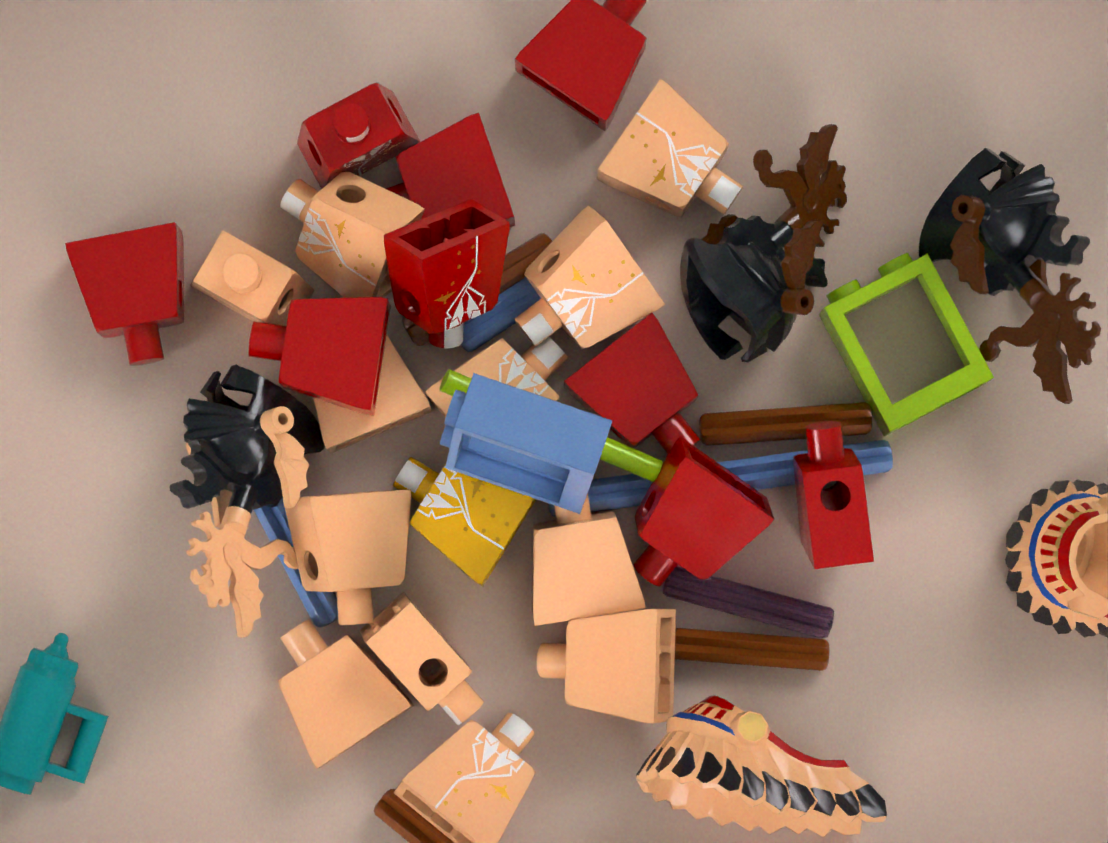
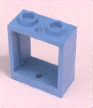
[440,373,612,514]

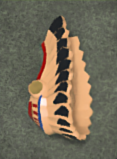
[1005,479,1108,638]
[636,695,887,837]

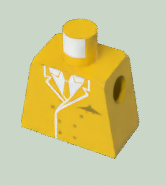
[393,457,537,587]

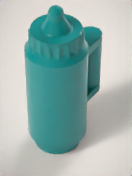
[0,633,109,795]

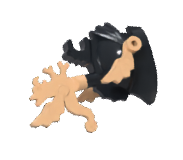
[169,364,325,638]

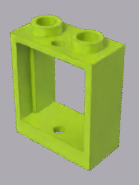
[819,253,994,437]

